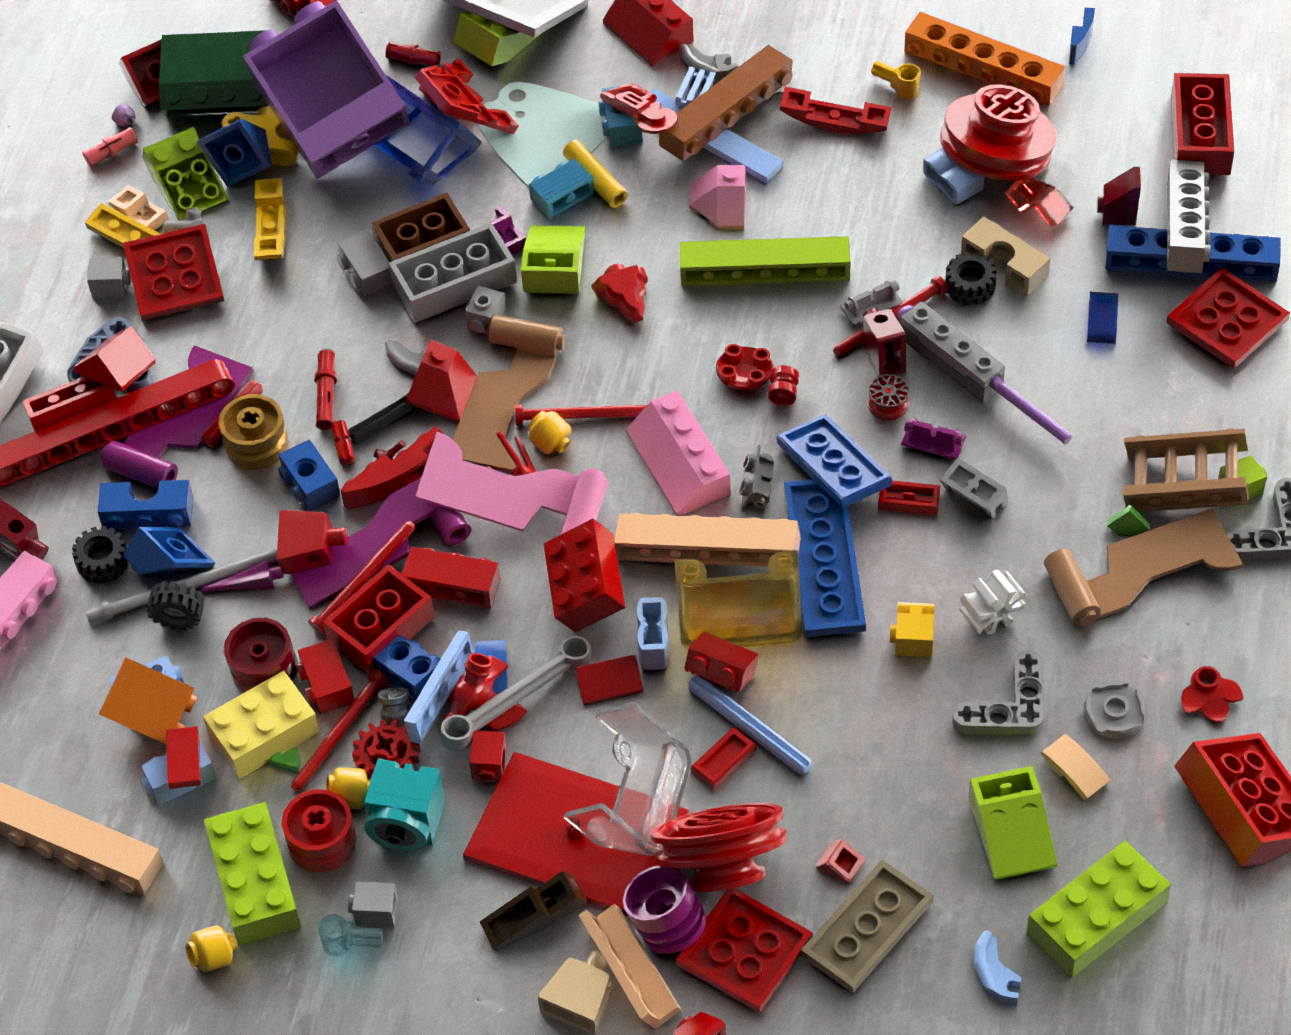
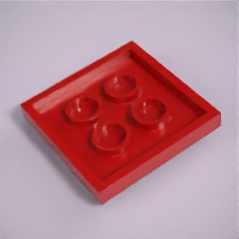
[123,224,225,321]
[1166,267,1290,369]
[676,888,813,1013]

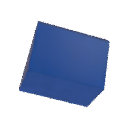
[197,119,272,187]

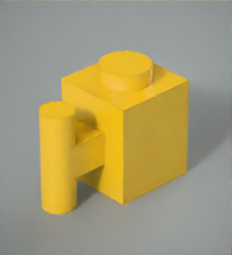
[889,602,935,657]

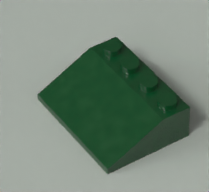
[159,30,269,116]

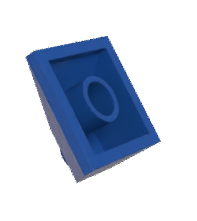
[123,527,216,575]

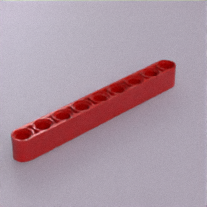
[0,359,235,486]

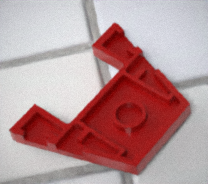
[415,59,519,134]

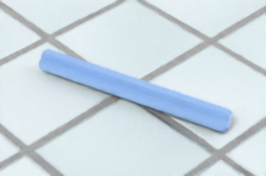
[688,675,812,775]

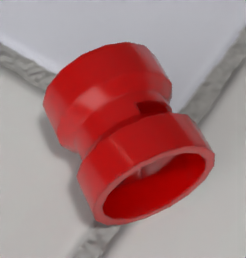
[768,365,799,406]

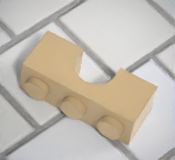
[961,216,1050,296]

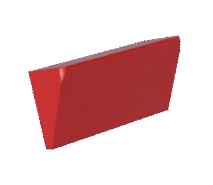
[575,655,644,705]

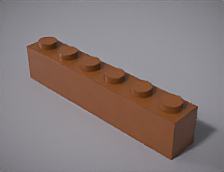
[659,45,793,162]

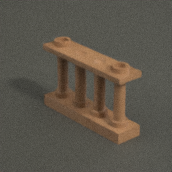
[1123,428,1249,512]

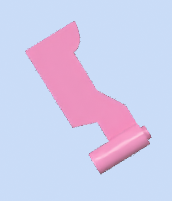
[415,432,608,535]

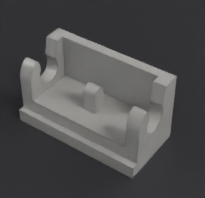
[940,458,1008,518]

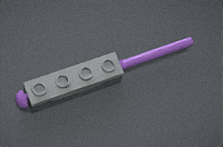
[897,301,1072,444]

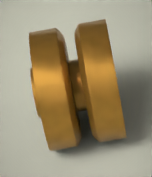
[219,394,288,470]

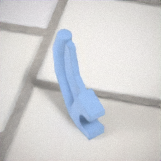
[974,931,1021,1004]

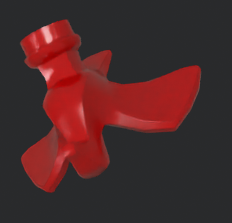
[443,653,527,731]

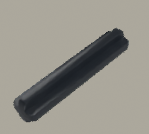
[348,392,417,443]

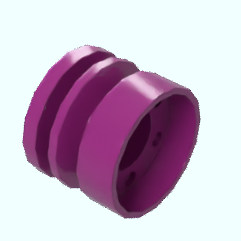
[622,865,707,954]

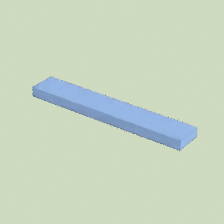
[651,88,783,184]

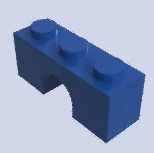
[97,480,193,530]

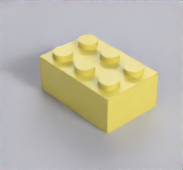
[203,671,320,780]

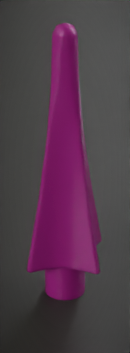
[201,561,284,593]

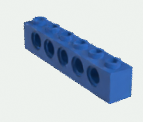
[1105,225,1281,282]

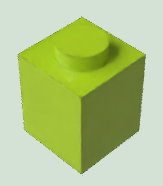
[1218,455,1268,506]

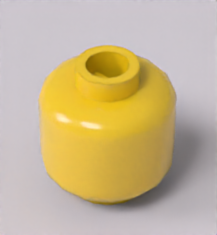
[528,411,571,455]
[326,767,371,809]
[185,925,237,972]

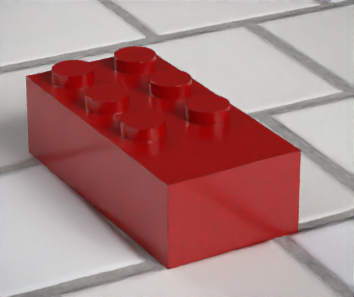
[1171,73,1234,175]

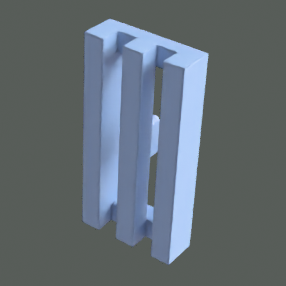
[675,67,716,107]

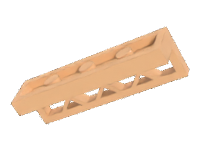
[579,904,682,1029]

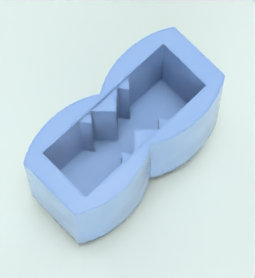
[923,148,985,205]
[637,597,669,670]

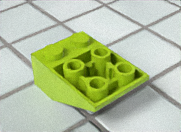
[453,11,543,66]
[142,127,229,221]
[521,225,586,294]
[968,766,1058,880]

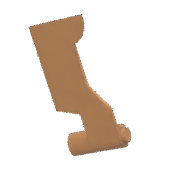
[453,315,566,473]

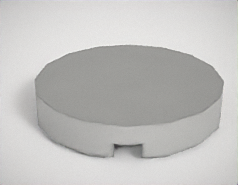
[1084,681,1147,739]

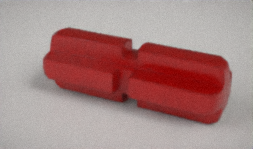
[331,420,355,466]

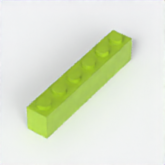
[680,236,851,286]

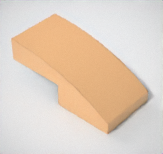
[108,185,169,231]
[1041,734,1111,801]

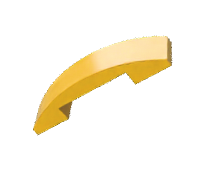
[254,178,285,261]

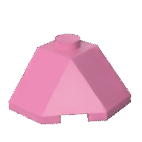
[690,165,746,229]

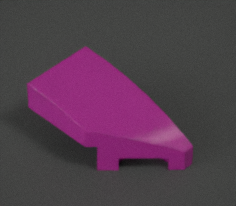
[489,205,527,255]

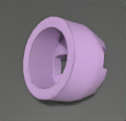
[111,103,136,127]

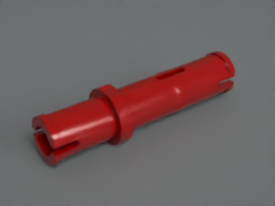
[314,349,337,430]

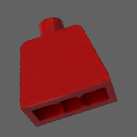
[276,510,348,575]

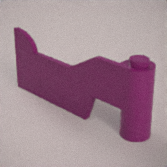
[100,345,254,489]
[291,476,472,609]

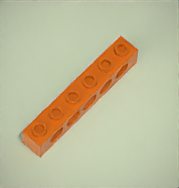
[904,12,1065,106]

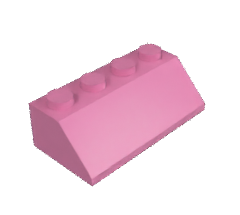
[626,390,731,516]

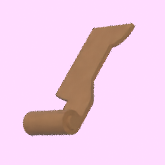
[1043,508,1243,626]

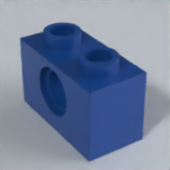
[278,439,341,511]

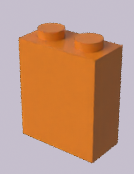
[99,657,197,744]

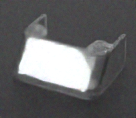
[563,701,691,856]

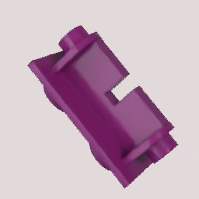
[901,418,966,460]

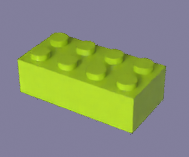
[204,801,301,946]
[1027,840,1171,978]

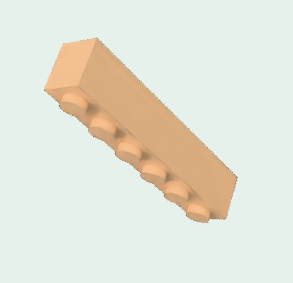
[614,513,801,568]
[0,782,164,895]

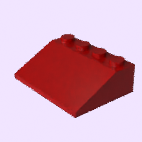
[1174,733,1291,867]

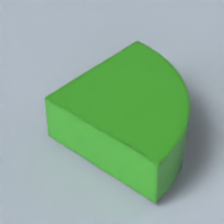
[1107,505,1150,535]
[269,748,301,773]

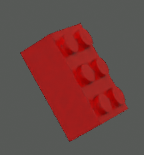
[543,518,626,633]
[323,564,435,674]

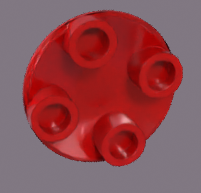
[716,344,773,390]

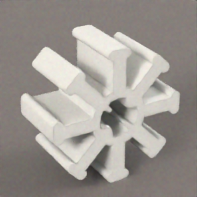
[959,570,1027,635]

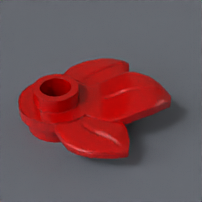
[1181,666,1244,723]

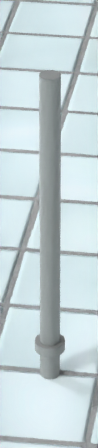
[86,549,277,623]

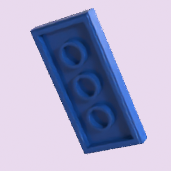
[777,414,892,508]

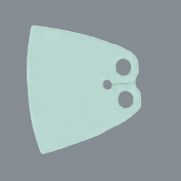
[478,82,607,186]

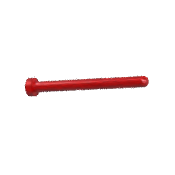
[833,275,949,356]
[515,405,647,425]
[308,521,415,635]
[291,669,389,792]

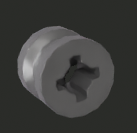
[378,687,411,722]

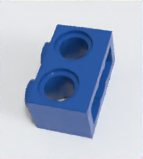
[373,635,441,701]

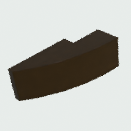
[480,871,587,950]

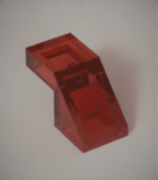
[1005,177,1074,228]

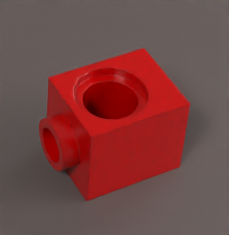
[469,731,507,782]

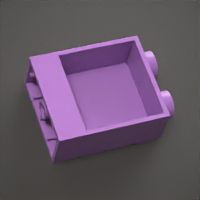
[243,0,410,179]

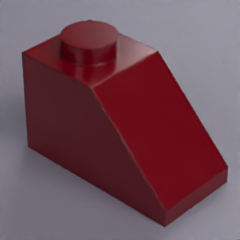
[1097,166,1141,225]

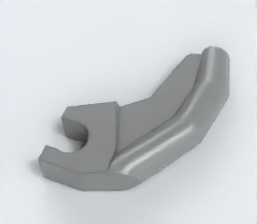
[679,44,739,79]
[385,340,425,375]

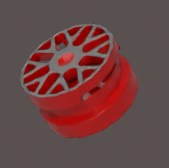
[868,374,909,421]

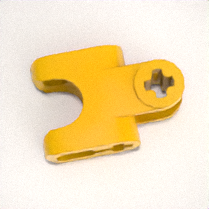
[222,106,298,166]

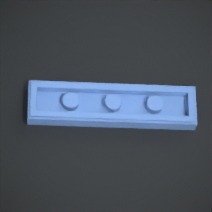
[404,630,474,744]

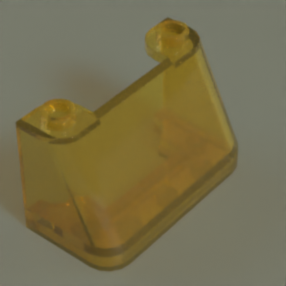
[674,550,802,649]

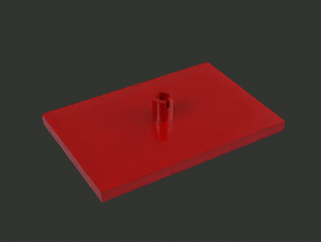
[463,751,689,917]

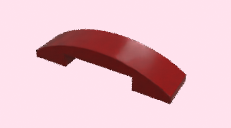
[779,86,892,134]

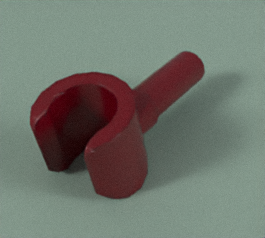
[373,440,406,460]

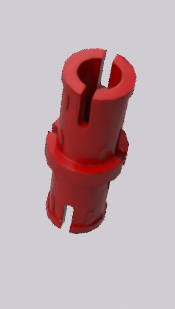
[385,41,441,67]

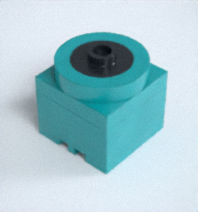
[364,759,446,851]

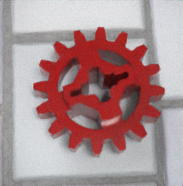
[352,719,421,780]

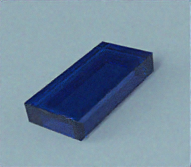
[1087,291,1119,344]

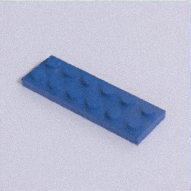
[784,479,866,637]

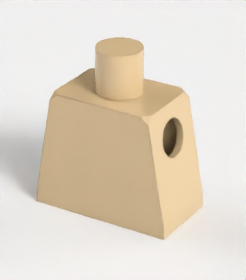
[538,951,612,1035]

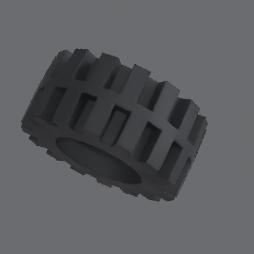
[945,252,997,305]
[72,526,128,583]
[147,581,205,630]

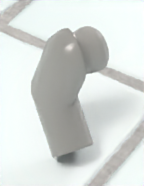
[163,207,203,233]

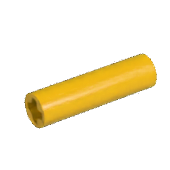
[563,140,628,208]

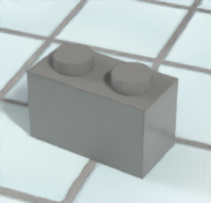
[337,230,393,298]

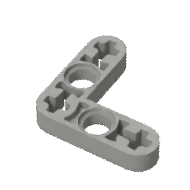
[1227,478,1291,561]
[952,650,1045,735]

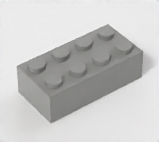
[389,222,517,323]

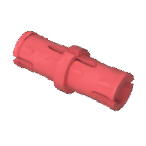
[82,127,138,167]

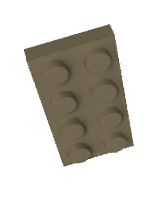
[801,860,934,993]

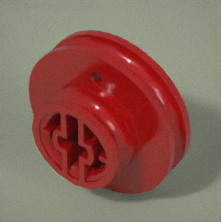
[940,85,1056,181]
[651,803,788,892]

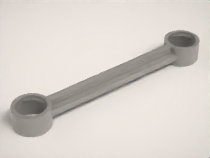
[441,636,591,751]

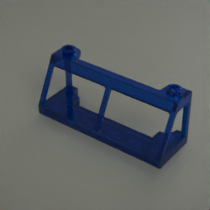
[375,74,482,185]

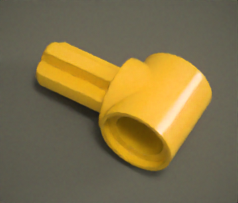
[871,61,921,100]

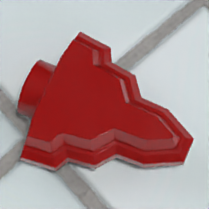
[591,263,648,323]

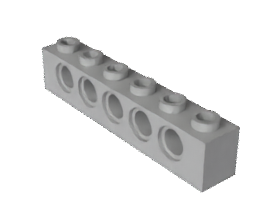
[1167,159,1210,273]

